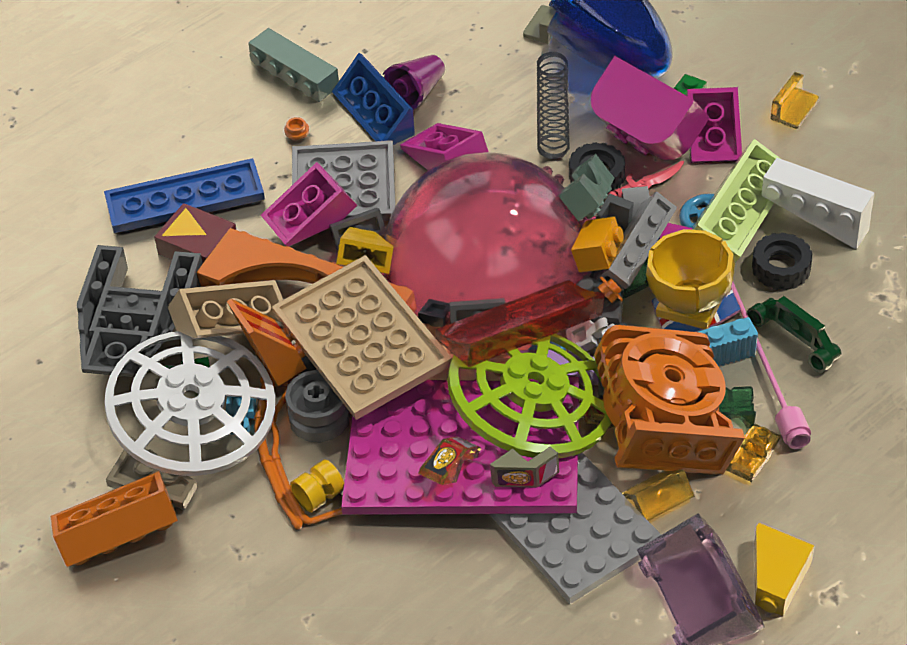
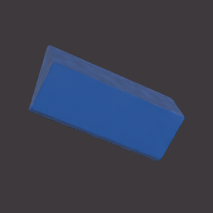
[332,53,415,145]

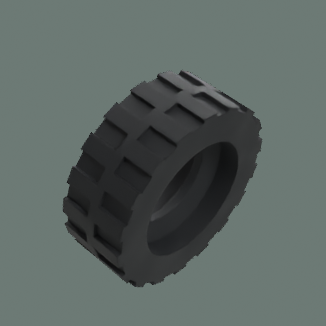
[569,142,625,194]
[752,233,812,290]

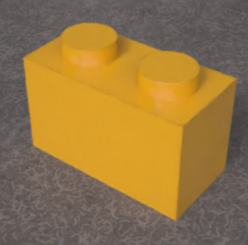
[571,217,624,272]

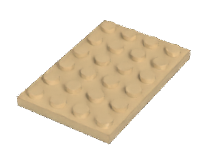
[272,255,452,420]

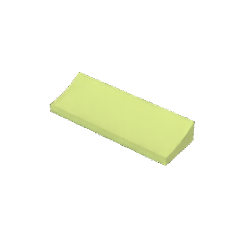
[691,139,781,263]

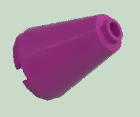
[383,55,445,110]

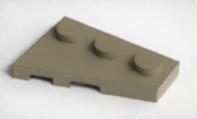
[106,437,197,510]

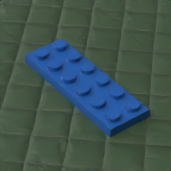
[104,158,265,233]

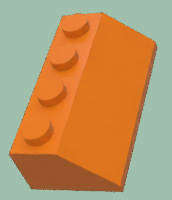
[50,471,178,567]

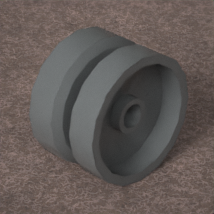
[285,370,350,443]

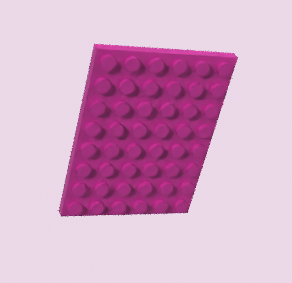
[341,377,579,515]

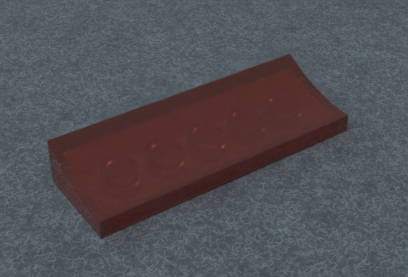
[435,280,605,367]

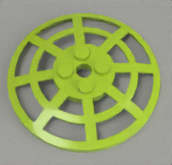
[447,325,611,458]

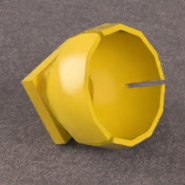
[646,229,735,329]

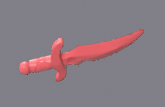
[607,161,684,198]

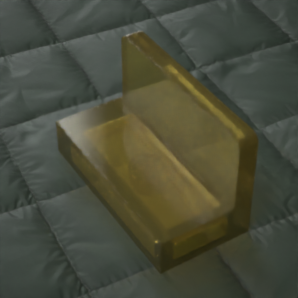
[770,72,819,129]
[622,469,695,521]

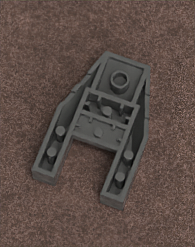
[77,245,202,377]

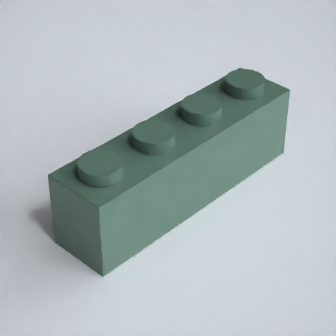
[248,28,339,102]

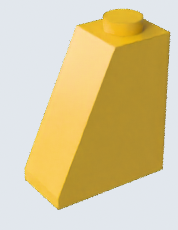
[336,227,394,274]
[754,523,814,616]

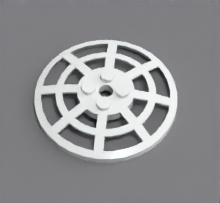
[105,331,275,476]

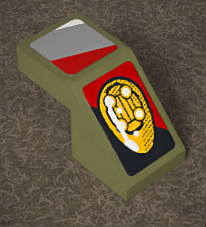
[490,446,559,488]

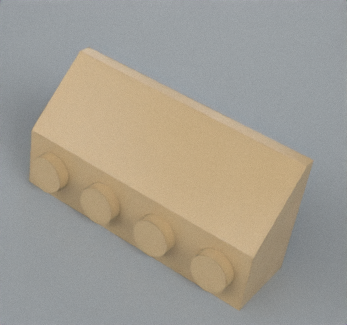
[168,280,284,339]

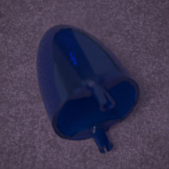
[547,0,673,79]

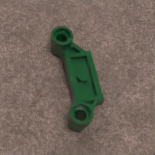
[747,296,842,373]

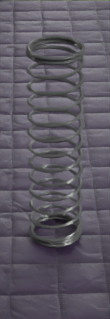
[537,52,570,159]

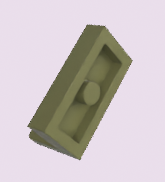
[523,0,568,44]

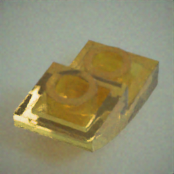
[726,424,781,482]

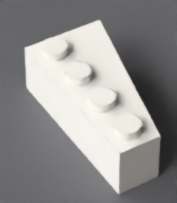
[762,158,874,249]

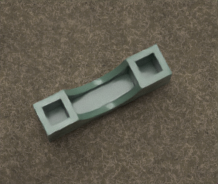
[559,154,614,221]

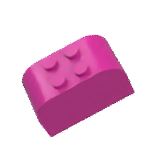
[591,56,710,160]

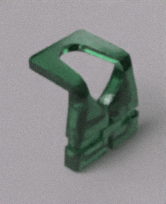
[719,386,756,429]

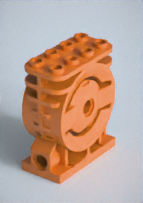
[594,325,745,475]

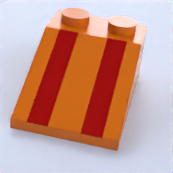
[226,299,307,386]

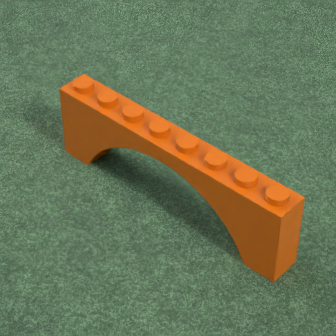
[196,228,417,312]

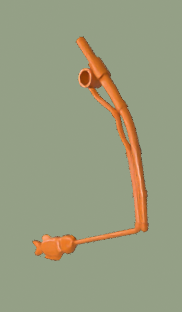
[254,368,342,530]

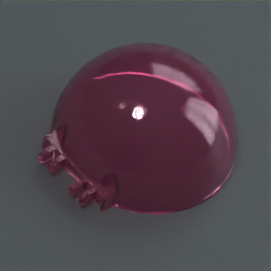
[383,152,601,336]

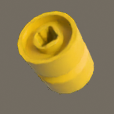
[290,459,344,513]

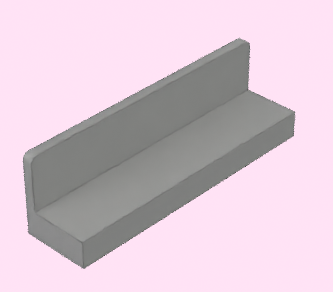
[596,192,677,289]

